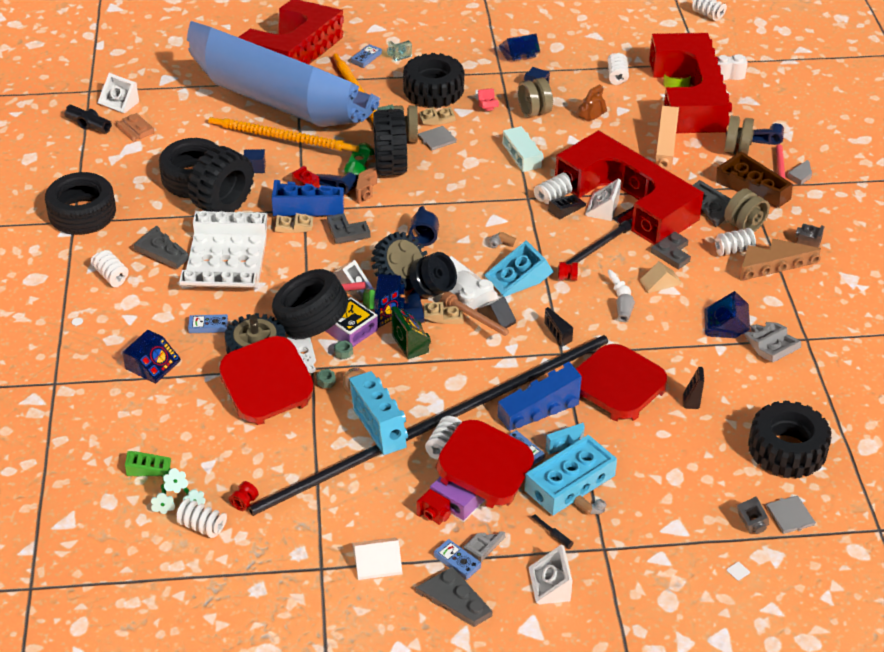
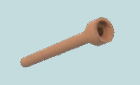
[441,291,509,336]

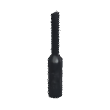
[532,514,574,549]

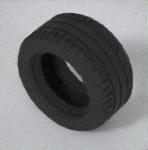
[159,138,218,198]
[45,172,116,235]
[272,269,348,338]

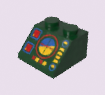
[391,306,431,359]

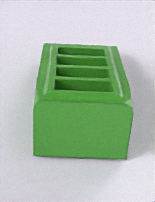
[363,289,379,309]
[125,451,171,476]

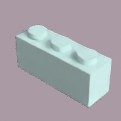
[503,126,544,172]

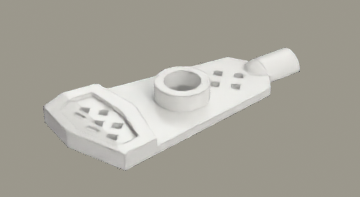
[287,336,316,373]

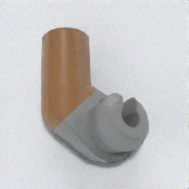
[489,232,517,248]
[574,495,606,514]

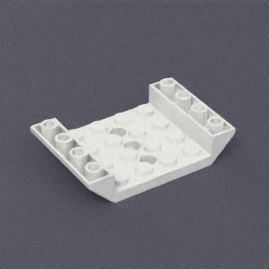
[179,211,267,289]

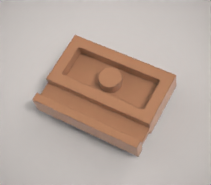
[116,113,154,142]

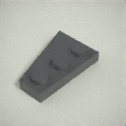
[692,180,731,227]
[134,225,189,269]
[416,567,492,627]

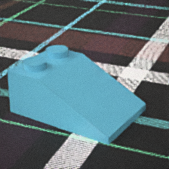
[484,240,554,297]

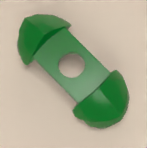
[344,142,375,178]

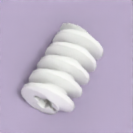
[692,0,727,21]
[607,53,629,85]
[534,172,572,204]
[715,228,756,256]
[91,250,129,287]
[425,416,462,460]
[177,498,227,538]

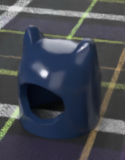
[408,206,439,246]

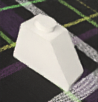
[334,260,374,301]

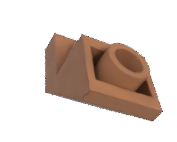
[356,167,377,204]

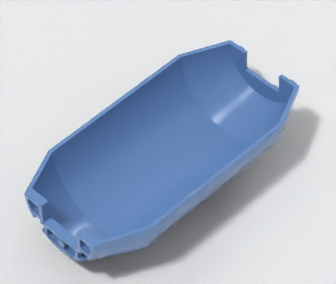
[187,21,380,127]

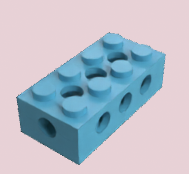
[349,371,408,455]
[524,435,617,516]

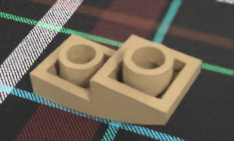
[419,107,456,125]
[275,213,313,233]
[424,302,464,324]

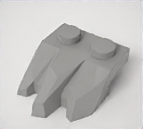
[744,322,801,362]

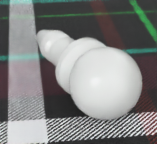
[608,269,631,297]

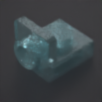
[387,40,412,61]

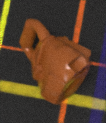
[578,84,607,121]

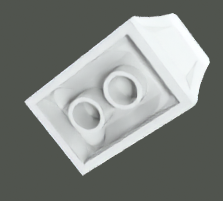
[450,256,497,309]

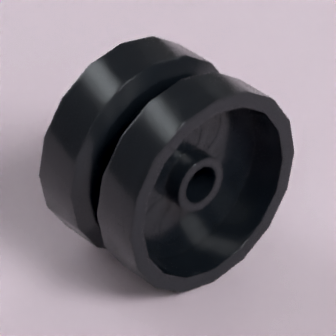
[409,252,457,298]

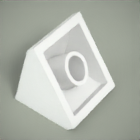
[98,73,139,113]
[585,179,621,221]
[352,537,402,580]
[529,544,573,604]

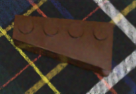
[716,151,793,207]

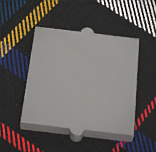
[418,126,457,151]
[766,496,816,534]

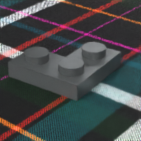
[327,213,371,244]
[651,232,691,270]

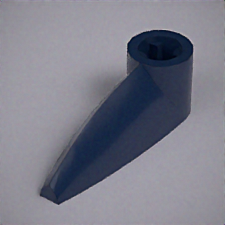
[752,123,784,145]
[315,172,358,194]
[403,289,425,323]

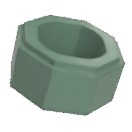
[334,340,353,359]
[316,369,336,388]

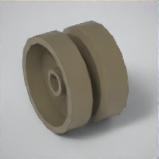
[518,77,553,117]
[394,105,418,143]
[724,115,754,155]
[724,188,770,232]

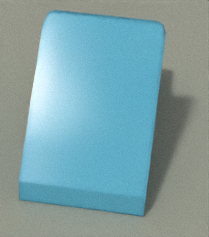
[545,423,585,454]

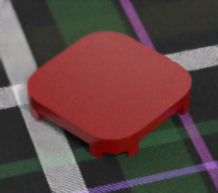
[219,336,314,425]
[576,344,667,422]
[435,420,534,508]

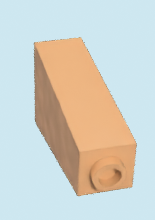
[655,106,679,170]

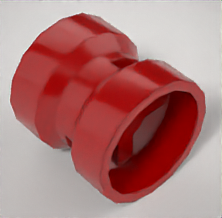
[558,262,578,281]
[229,481,259,511]

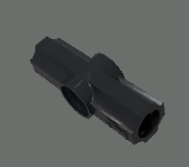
[64,104,112,134]

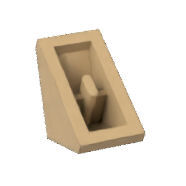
[640,261,682,293]

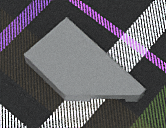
[787,160,812,185]
[464,531,506,562]

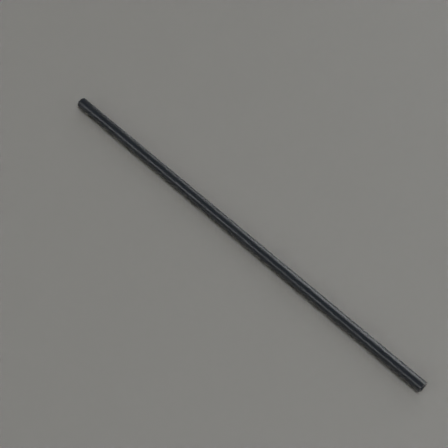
[248,335,608,516]

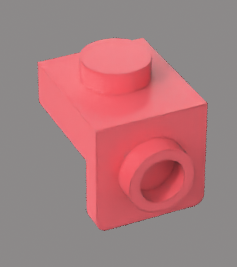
[478,88,499,111]

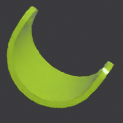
[663,75,691,88]

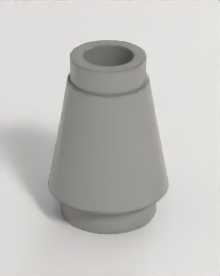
[616,294,635,322]

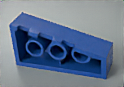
[272,180,344,217]
[497,361,582,431]

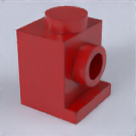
[292,166,320,188]
[417,489,451,525]

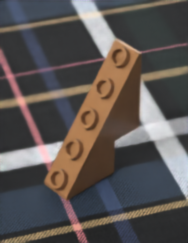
[740,239,821,281]

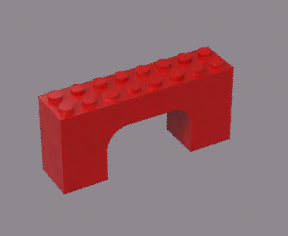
[238,0,344,64]
[649,33,732,133]
[555,130,704,245]

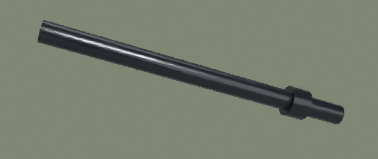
[565,218,633,264]

